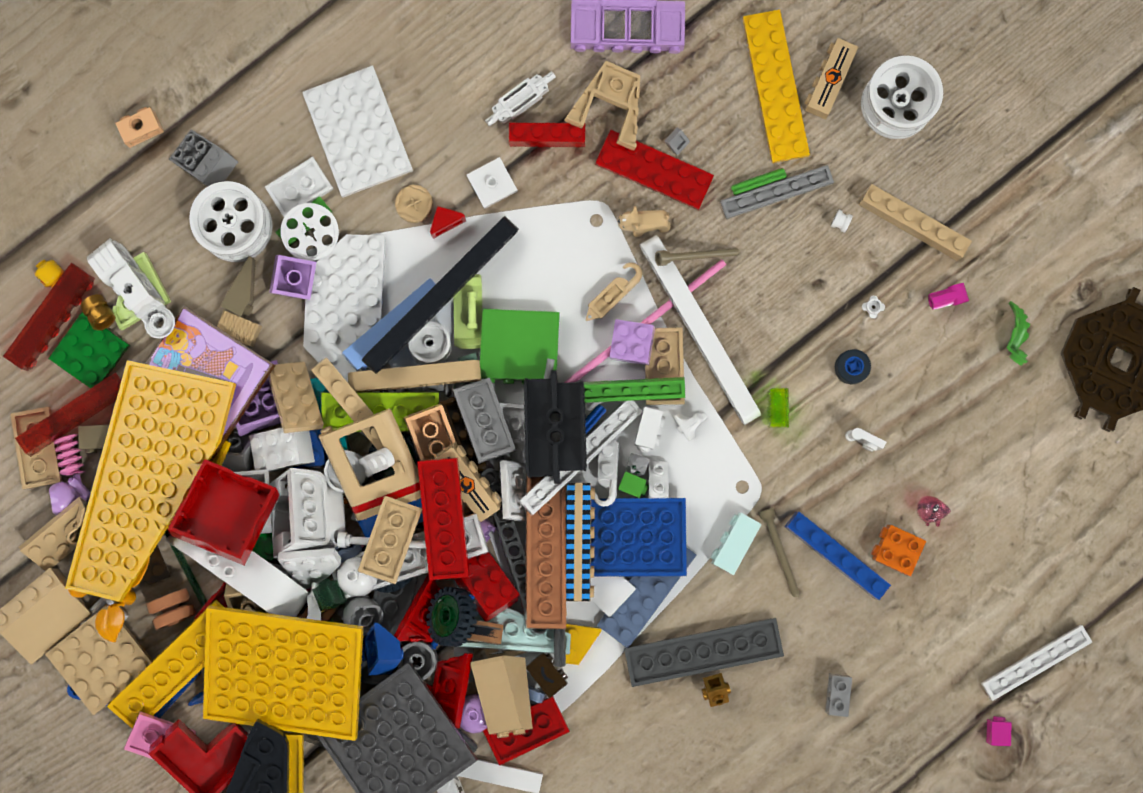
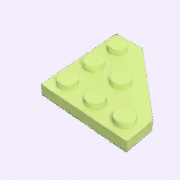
[112,252,171,330]

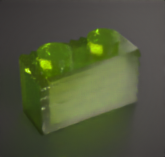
[767,388,789,428]

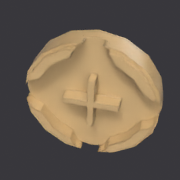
[395,185,433,223]

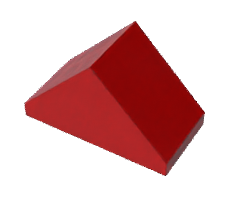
[430,206,466,239]

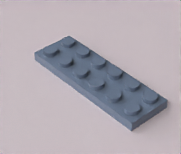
[597,547,697,648]

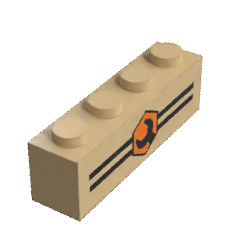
[804,38,858,120]
[434,442,502,522]

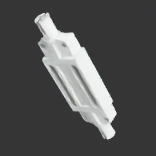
[485,71,556,127]

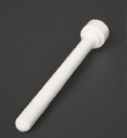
[337,532,426,549]

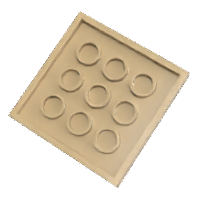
[45,604,153,715]

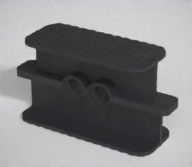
[524,370,587,484]

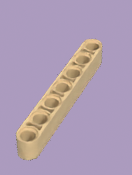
[348,360,481,392]

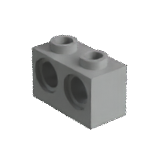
[825,673,852,717]

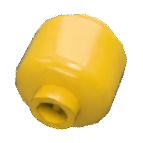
[35,259,64,288]

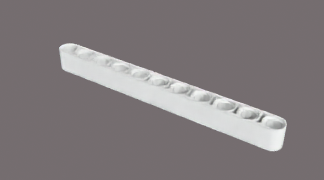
[639,235,761,425]

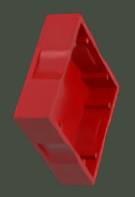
[168,459,280,566]

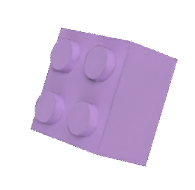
[609,319,655,365]

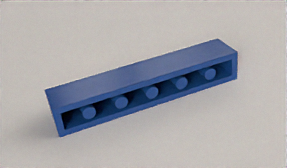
[784,512,891,600]

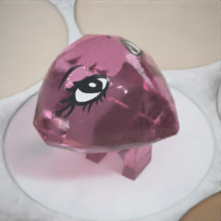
[917,496,951,527]

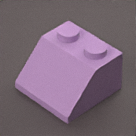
[269,255,317,300]

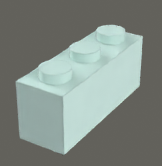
[711,513,762,575]

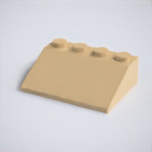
[0,568,92,664]

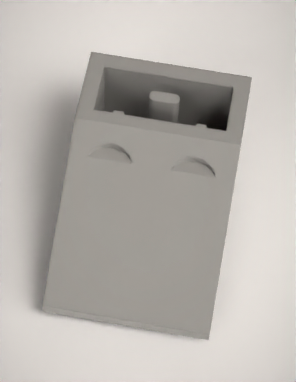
[169,129,238,187]

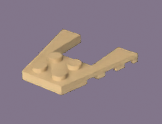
[564,61,640,151]

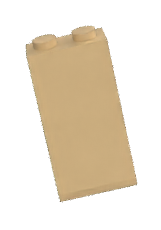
[471,656,533,738]

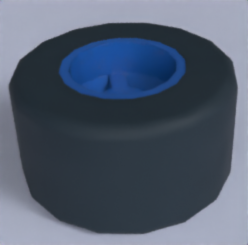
[834,349,871,385]

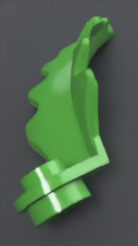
[1007,301,1030,366]

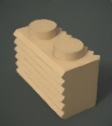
[217,310,262,347]

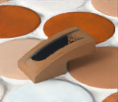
[467,621,503,645]

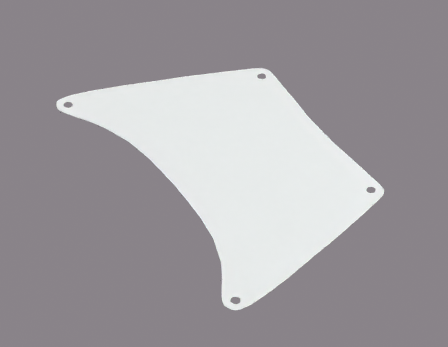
[293,200,762,713]

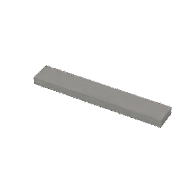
[720,165,834,219]

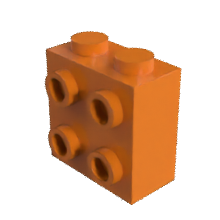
[871,525,926,576]

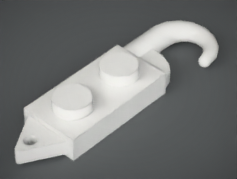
[594,439,619,507]

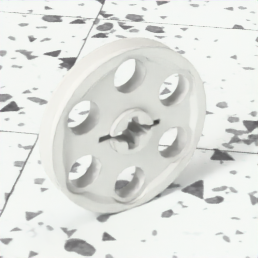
[281,203,339,261]

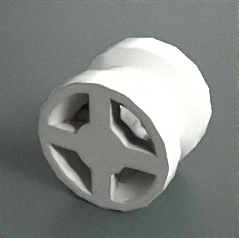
[831,209,853,233]

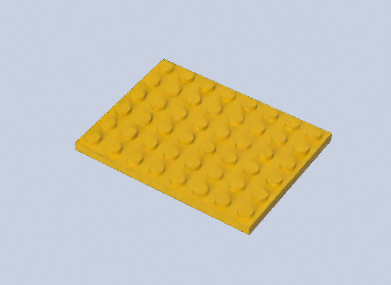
[203,605,364,741]

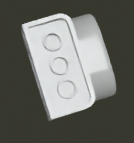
[269,468,345,558]

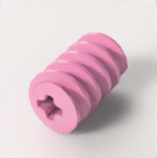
[54,434,85,476]

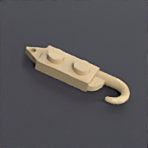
[586,262,642,321]

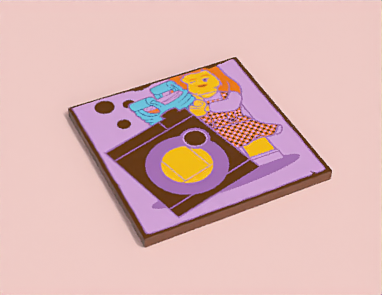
[145,306,276,462]

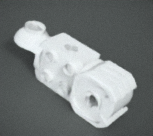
[87,238,175,338]

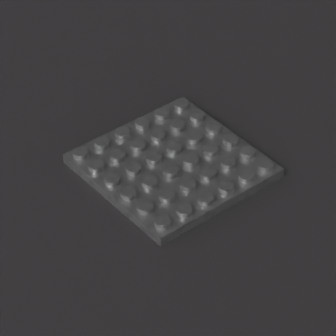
[317,662,478,793]

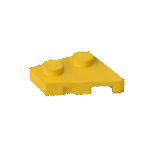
[565,624,601,665]

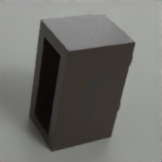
[526,653,568,699]

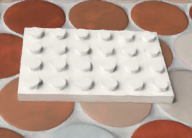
[302,66,413,198]

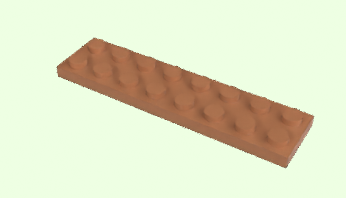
[526,474,566,629]

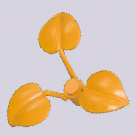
[67,557,150,643]

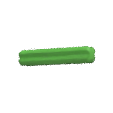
[731,168,786,195]

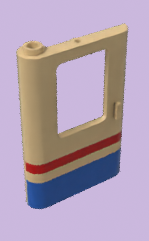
[318,408,423,537]

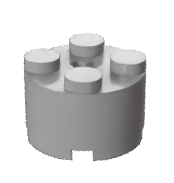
[398,641,438,680]

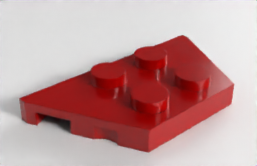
[394,573,441,642]
[432,653,473,728]

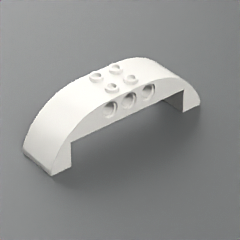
[165,534,310,617]

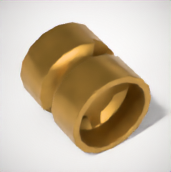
[80,294,116,331]

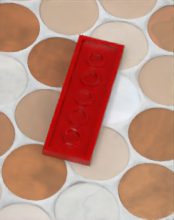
[595,130,714,211]
[417,457,470,580]

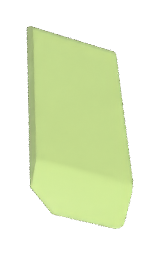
[453,274,482,349]

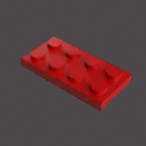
[483,696,570,766]

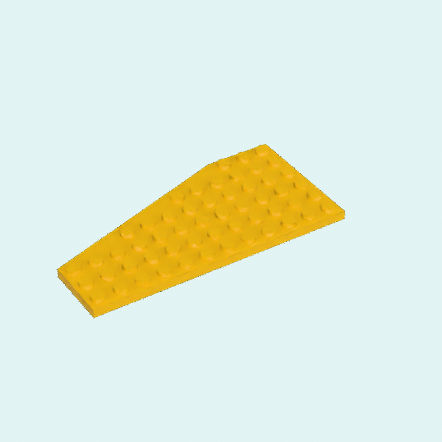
[65,360,236,602]

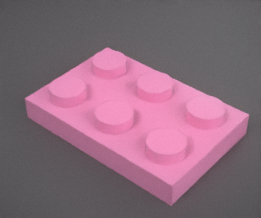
[124,712,196,759]

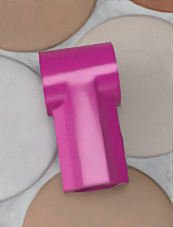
[928,283,969,310]

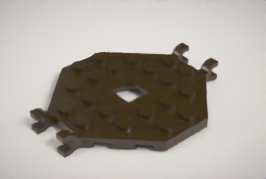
[1060,287,1143,432]

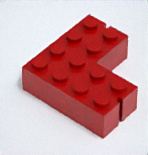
[148,719,248,793]

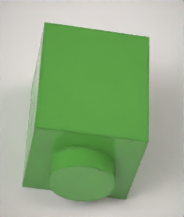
[618,471,649,498]

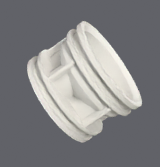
[861,56,943,139]
[189,181,273,262]

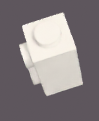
[634,407,665,452]

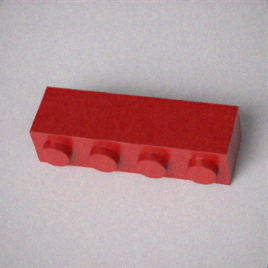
[509,123,585,147]

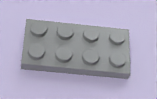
[453,378,516,463]

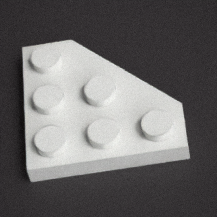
[277,548,341,589]

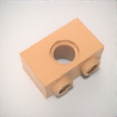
[115,107,164,148]

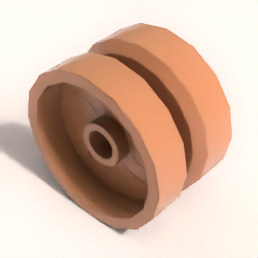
[146,588,197,630]

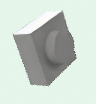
[665,128,690,155]

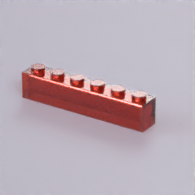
[3,263,95,371]
[15,372,122,457]

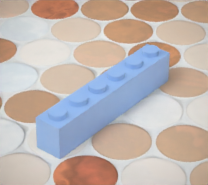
[342,278,436,371]

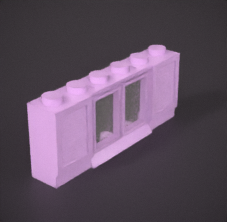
[571,0,685,54]

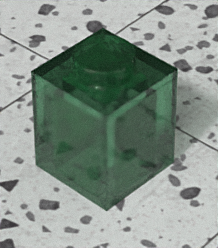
[312,579,347,611]

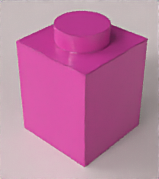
[986,716,1012,746]

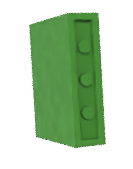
[480,309,560,385]

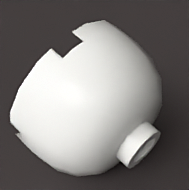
[337,557,377,596]

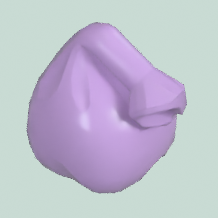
[49,474,90,515]

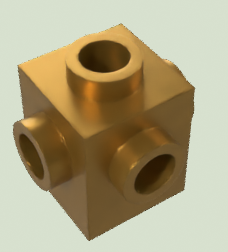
[701,673,731,707]

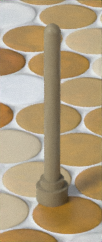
[655,248,740,266]
[759,507,800,597]

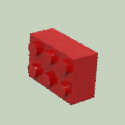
[453,552,520,622]

